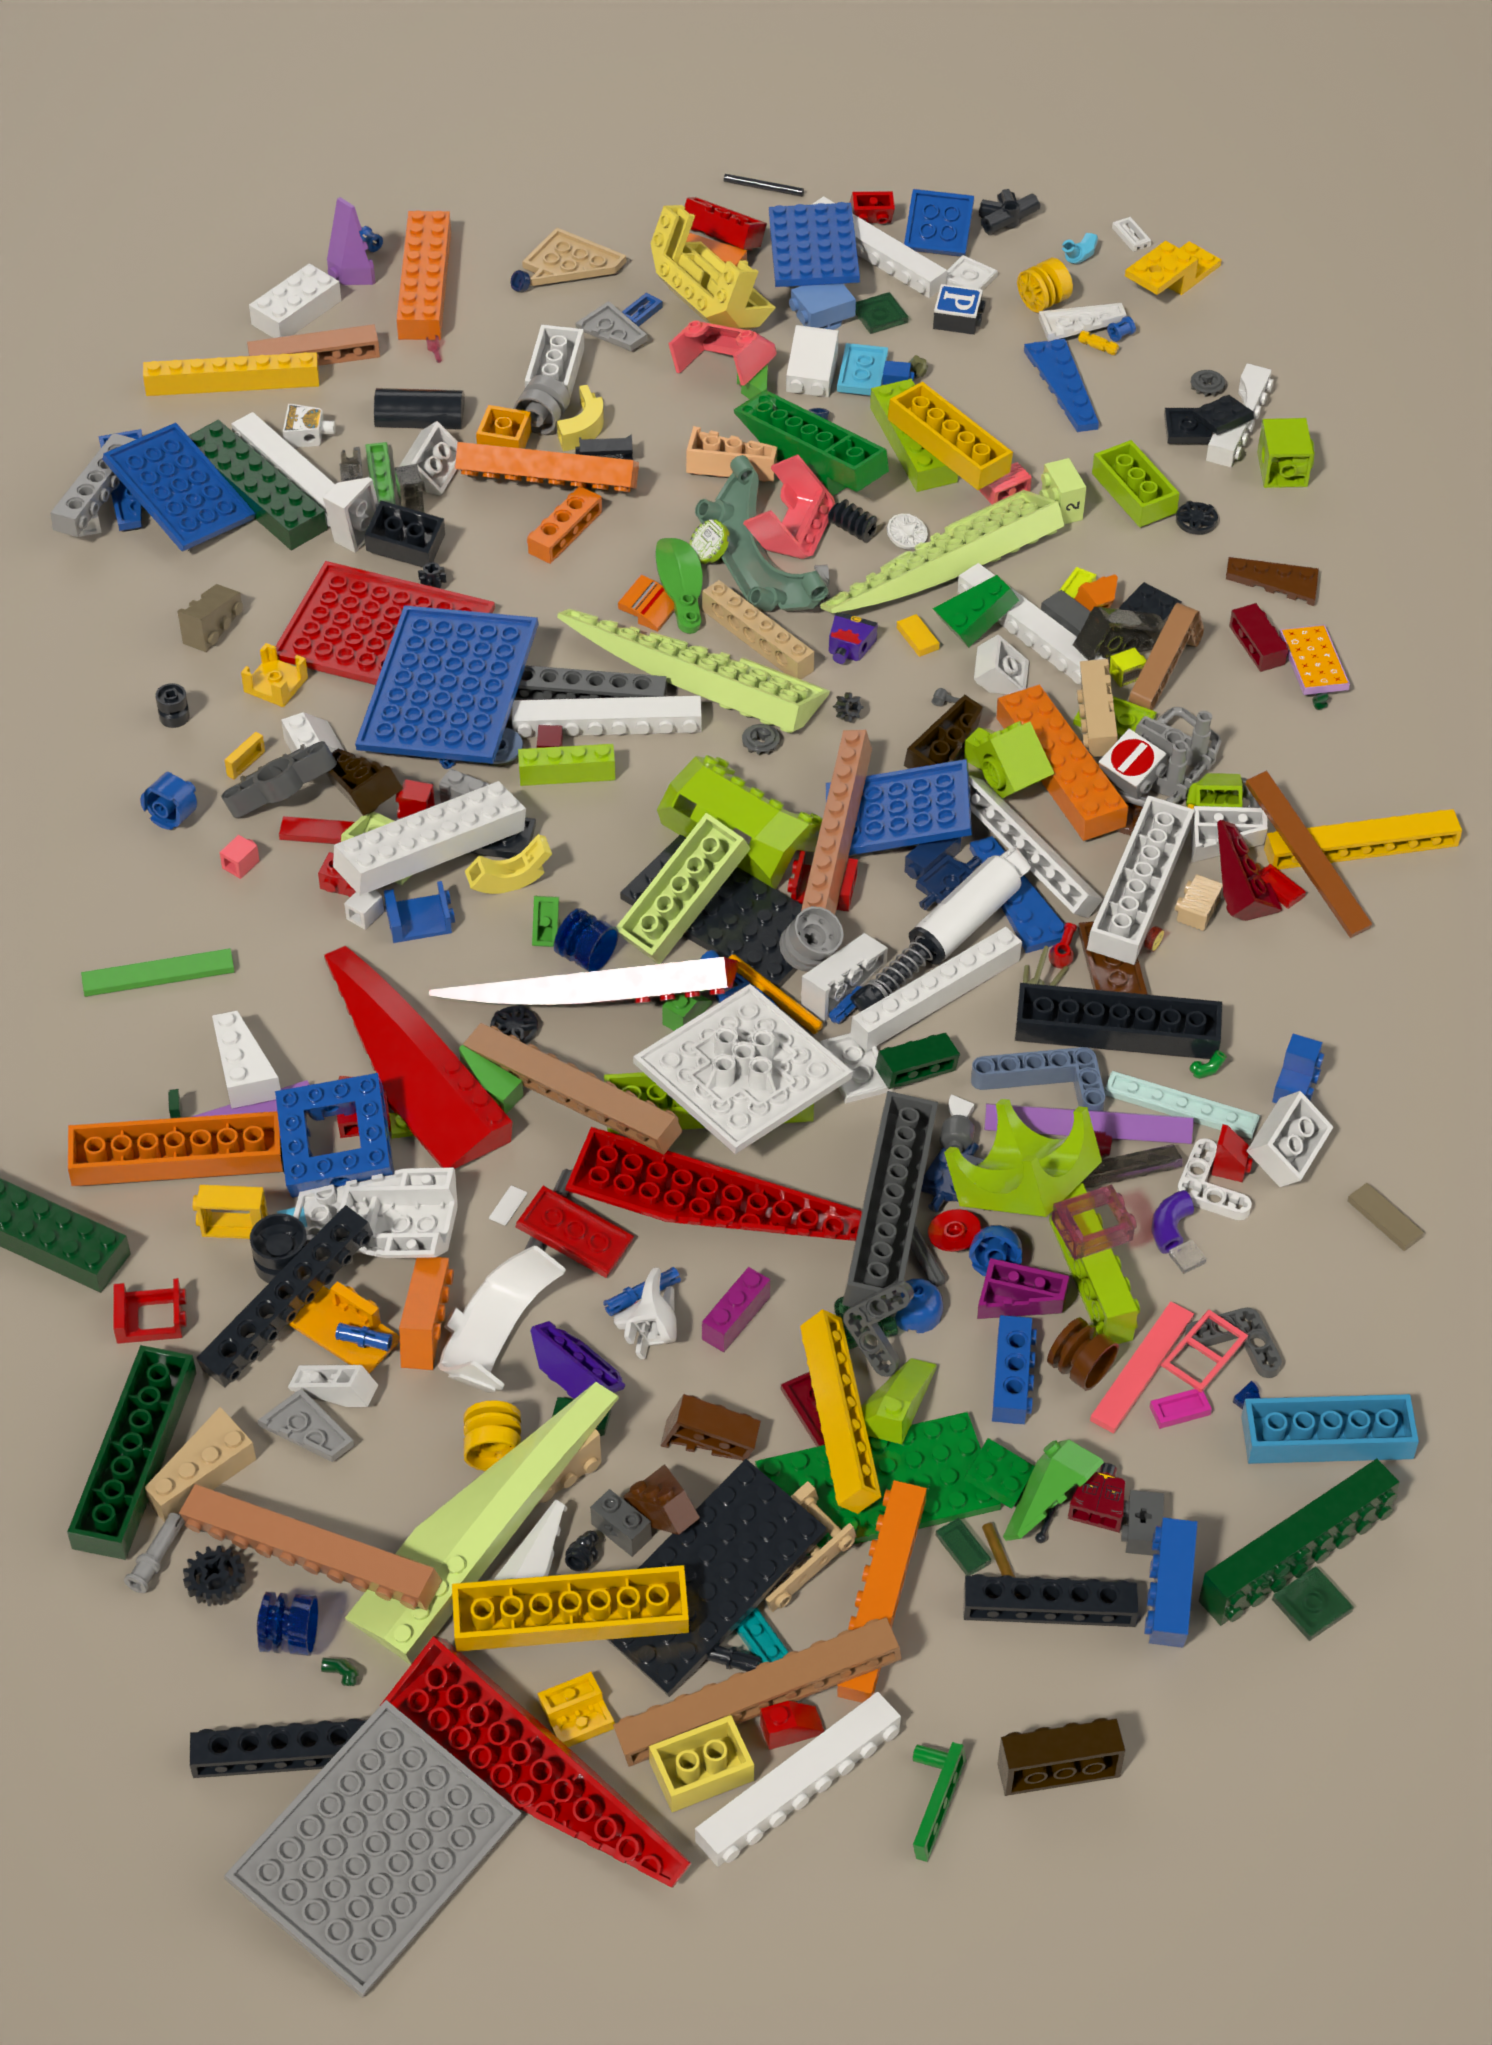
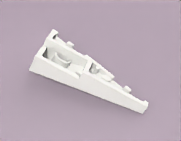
[494,1500,567,1580]

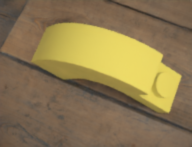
[557,385,604,451]
[465,834,552,894]

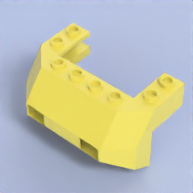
[650,205,776,330]

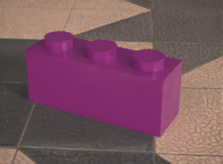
[702,1267,770,1352]

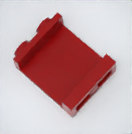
[787,851,858,912]

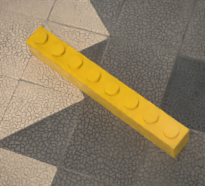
[143,352,319,396]
[1264,809,1462,870]
[800,1309,881,1514]

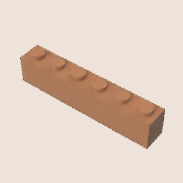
[247,324,380,366]

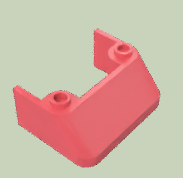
[668,320,777,386]
[743,455,835,559]

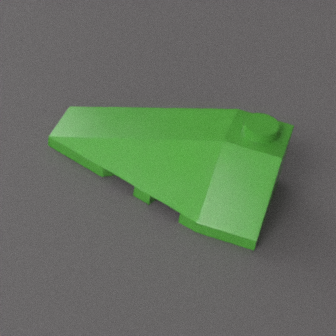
[1003,1440,1104,1541]

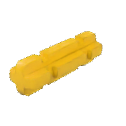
[1078,330,1119,355]

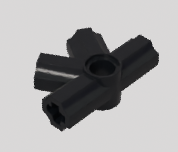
[979,189,1040,235]

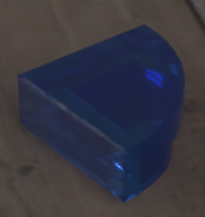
[1233,1381,1260,1410]

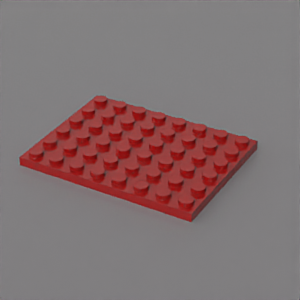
[275,561,495,685]

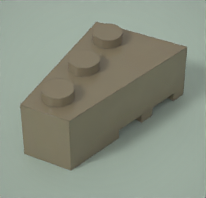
[177,584,243,653]

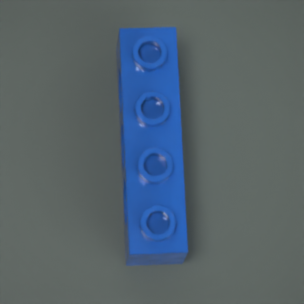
[992,1315,1037,1425]

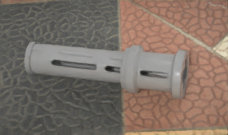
[124,1513,185,1593]

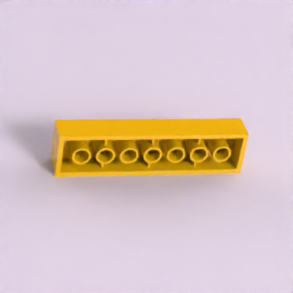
[452,1565,689,1652]

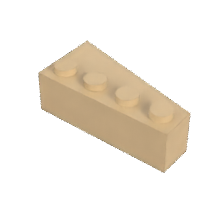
[1077,659,1118,757]

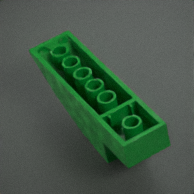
[734,390,889,496]

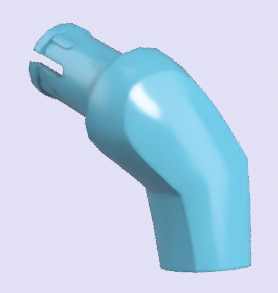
[1062,233,1098,264]

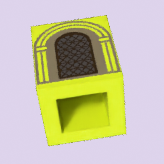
[1109,647,1146,687]

